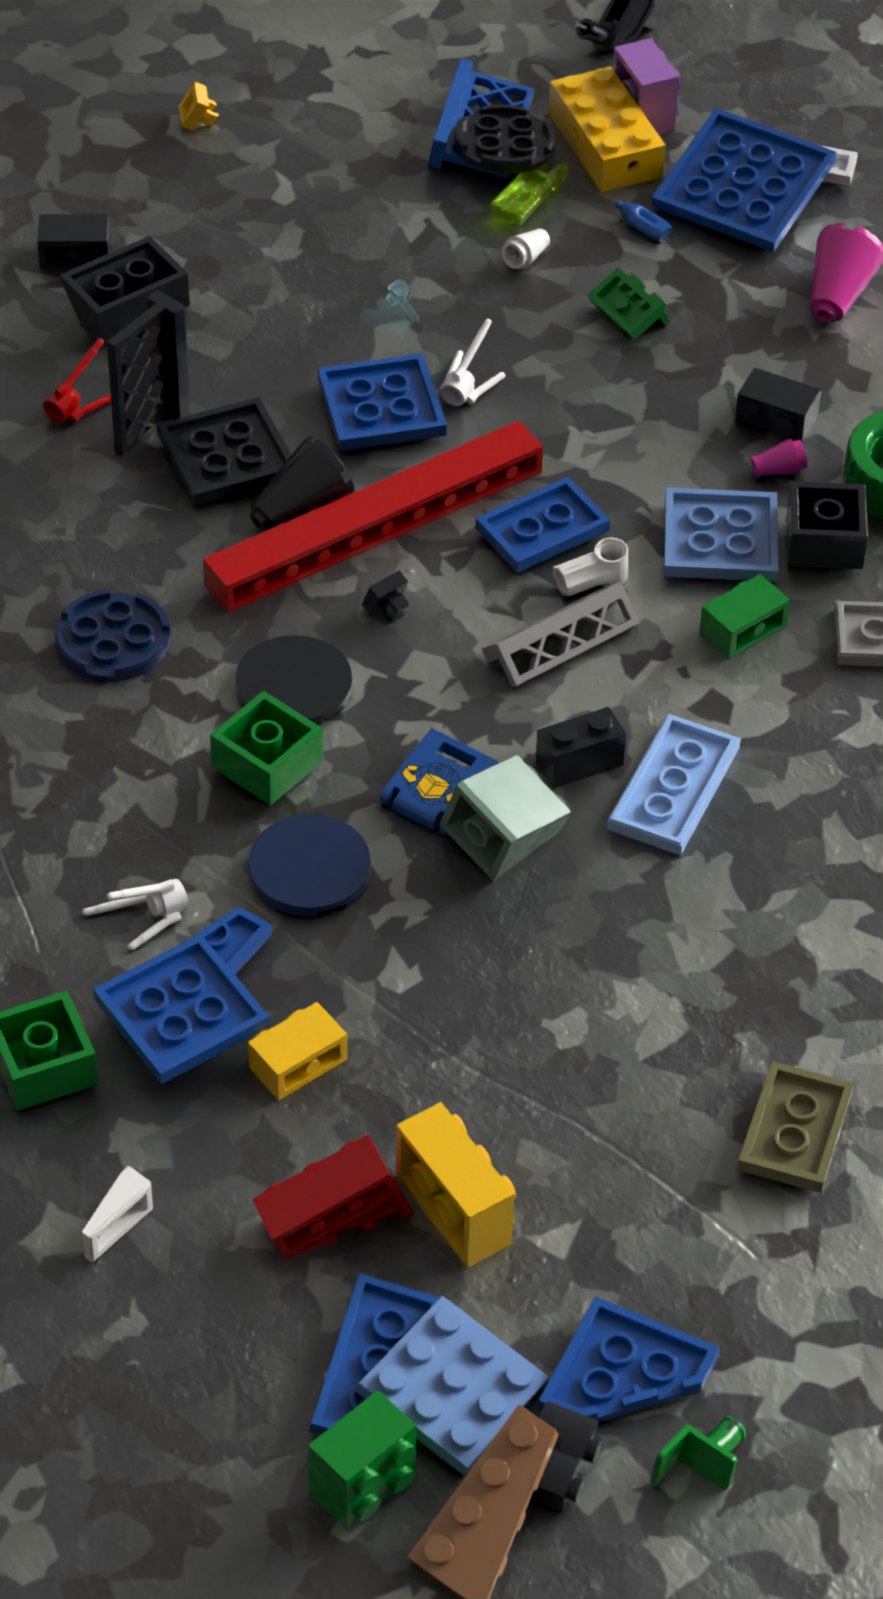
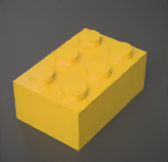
[396,1102,516,1268]

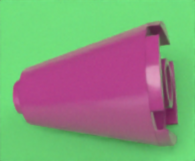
[810,223,883,323]

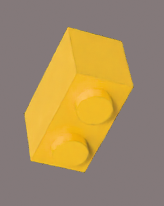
[248,1002,347,1101]

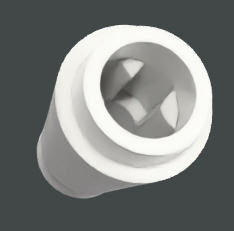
[502,228,550,269]

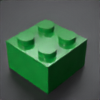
[210,690,323,806]
[0,991,98,1111]
[308,1390,417,1530]

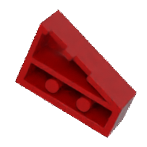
[252,1134,414,1259]

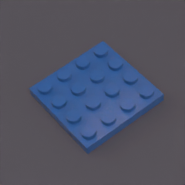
[652,108,836,252]

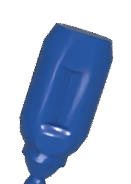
[614,200,672,242]

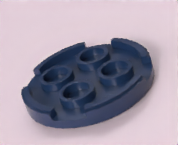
[54,589,170,681]
[249,814,371,917]

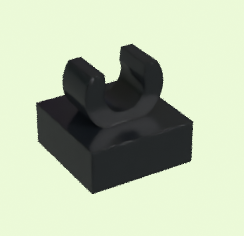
[361,570,409,622]

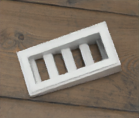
[82,1166,153,1262]

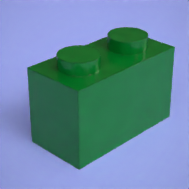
[699,574,790,659]

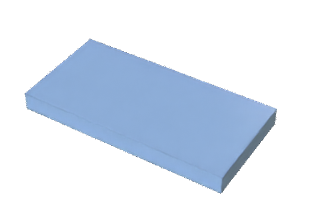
[607,714,741,856]

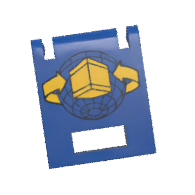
[379,728,498,837]

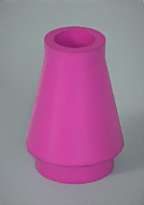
[751,439,808,478]

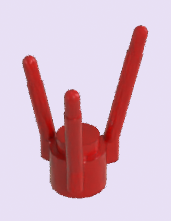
[43,338,111,424]

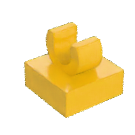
[178,82,218,131]

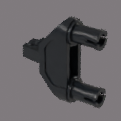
[576,0,660,52]

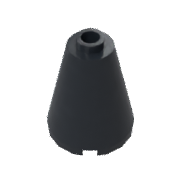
[250,436,355,532]

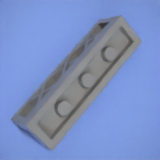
[482,582,640,687]

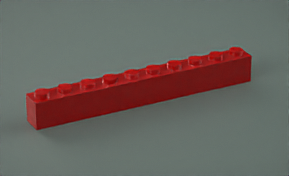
[203,420,543,613]

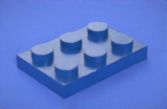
[475,476,610,573]

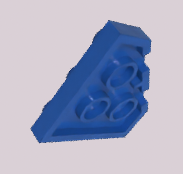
[538,1296,720,1422]

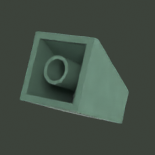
[440,755,571,882]

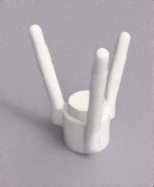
[438,319,505,407]
[82,878,188,951]

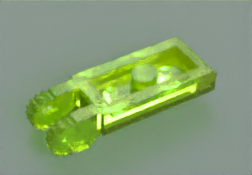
[492,161,568,225]

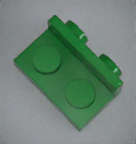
[587,267,670,341]

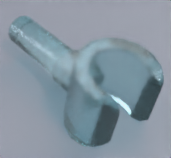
[386,279,420,323]

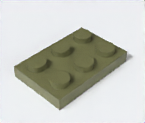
[737,1061,855,1193]

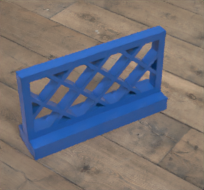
[428,58,535,179]

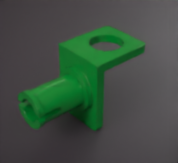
[650,1416,746,1490]

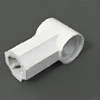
[553,537,628,597]

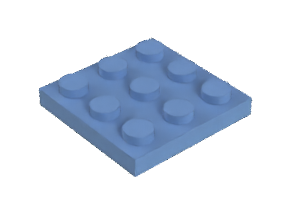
[664,487,778,582]
[357,1296,549,1476]

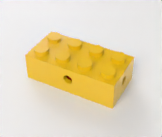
[548,67,666,193]

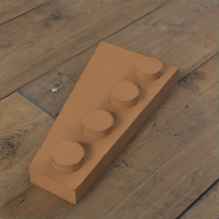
[407,1404,559,1599]

